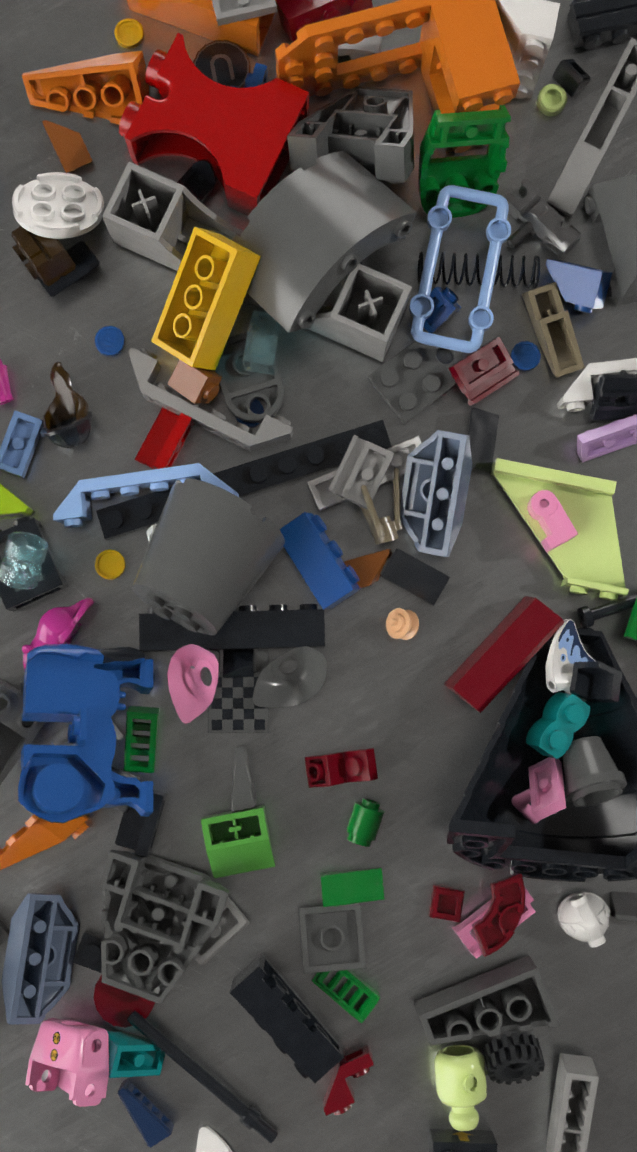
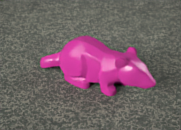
[22,597,95,671]

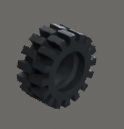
[483,1032,545,1085]

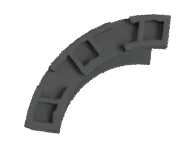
[232,151,417,333]

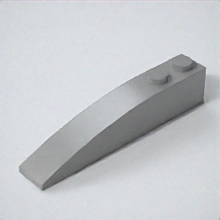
[546,1053,599,1152]

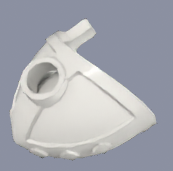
[557,891,611,948]

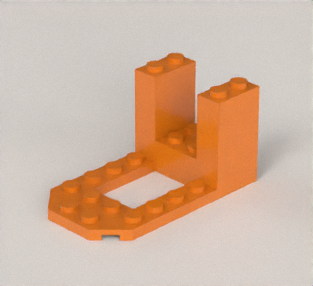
[275,0,520,153]

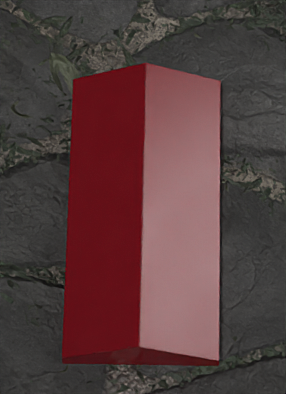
[444,596,565,713]

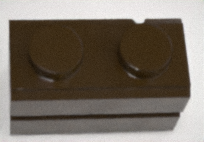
[11,226,76,286]

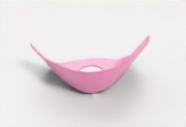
[167,644,219,724]

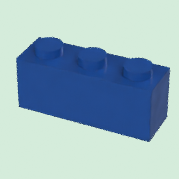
[279,512,361,610]

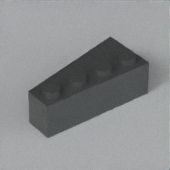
[414,955,560,1045]

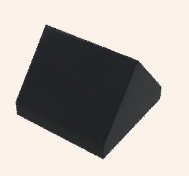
[552,59,591,97]

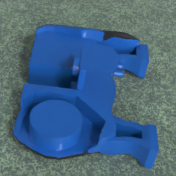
[18,644,153,823]

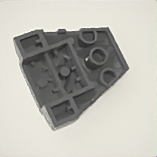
[100,850,230,1004]

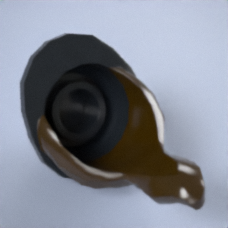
[40,362,92,448]

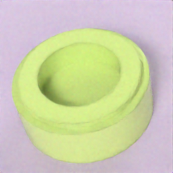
[536,84,567,116]

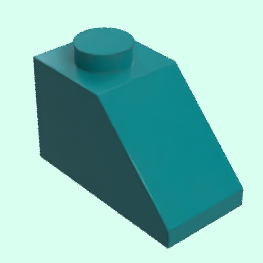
[108,1031,165,1078]

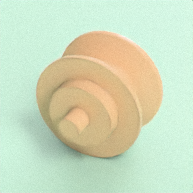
[386,608,419,640]

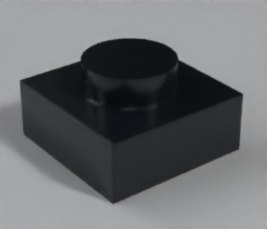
[73,930,104,973]

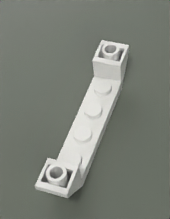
[557,358,637,412]

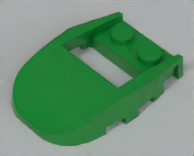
[418,105,511,218]

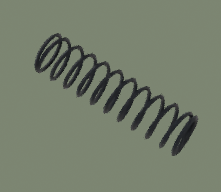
[418,251,540,289]

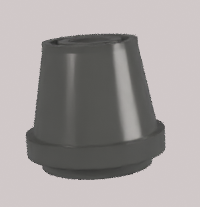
[562,736,627,807]

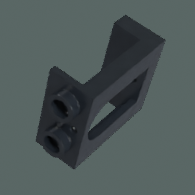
[0,516,68,612]

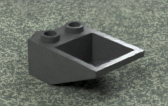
[0,674,46,785]

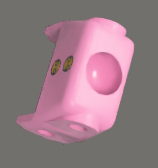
[25,1018,109,1107]

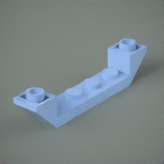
[53,463,239,528]

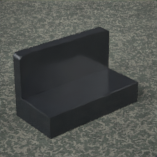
[115,790,167,857]

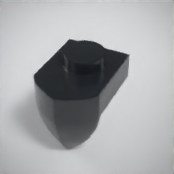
[177,160,216,203]

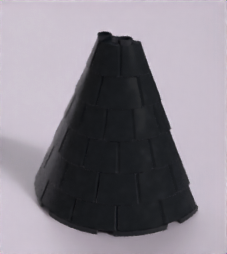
[447,627,637,882]

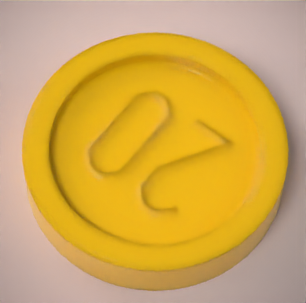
[114,18,144,49]
[95,549,126,580]

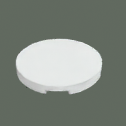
[12,172,104,239]

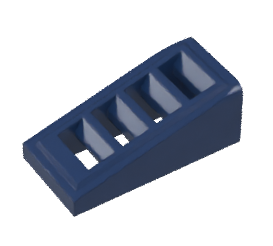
[117,1079,174,1148]

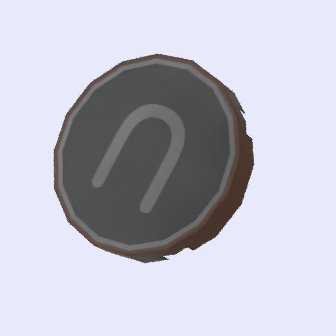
[193,40,251,88]

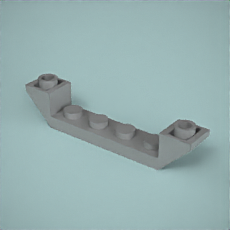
[128,347,294,452]

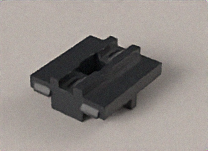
[590,370,637,420]

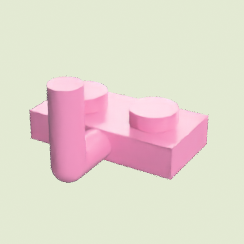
[512,757,566,824]

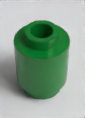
[346,798,384,847]

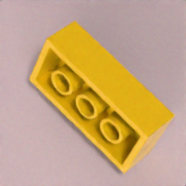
[151,226,261,370]

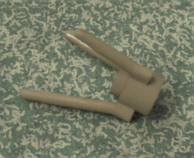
[360,468,403,545]

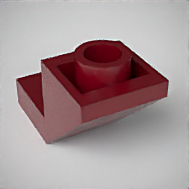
[304,748,378,788]
[323,1045,374,1116]

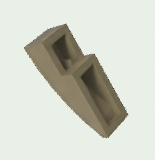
[522,282,585,378]

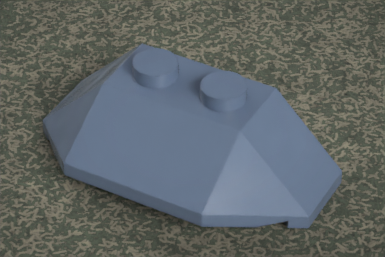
[400,430,472,557]
[1,893,79,1025]

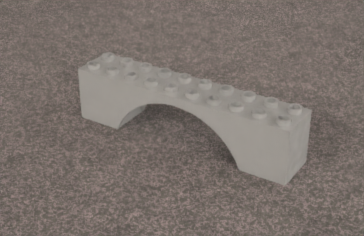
[102,161,412,362]

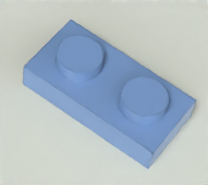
[0,411,44,478]

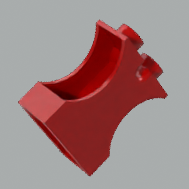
[119,33,309,216]

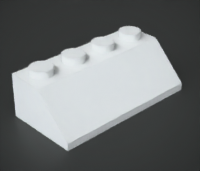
[495,0,560,99]

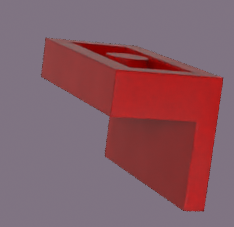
[135,407,195,469]

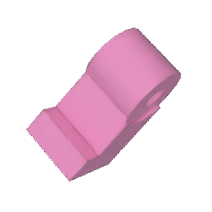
[527,490,578,553]

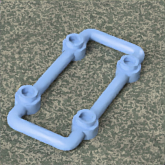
[409,185,511,353]

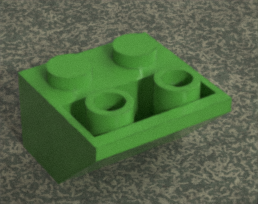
[201,805,275,878]

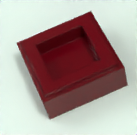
[429,885,465,922]

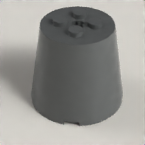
[132,478,285,635]

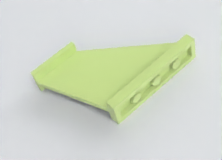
[490,458,629,601]

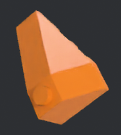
[22,51,149,125]
[0,814,92,870]

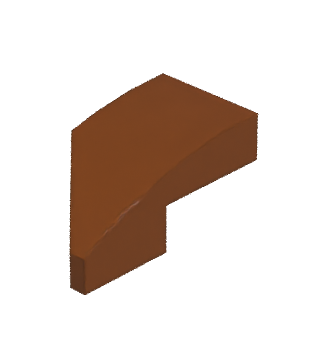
[42,120,93,173]
[344,549,392,589]

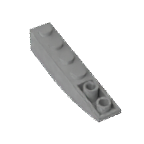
[547,37,637,217]

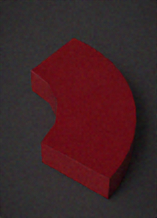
[472,873,525,957]

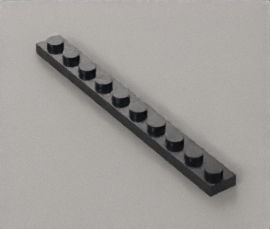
[96,420,392,541]

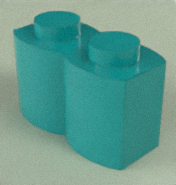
[526,692,590,759]

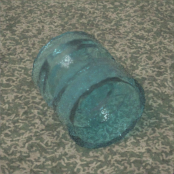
[0,532,49,590]

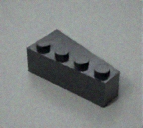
[229,954,344,1083]

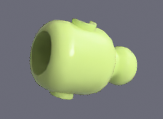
[434,1045,488,1131]

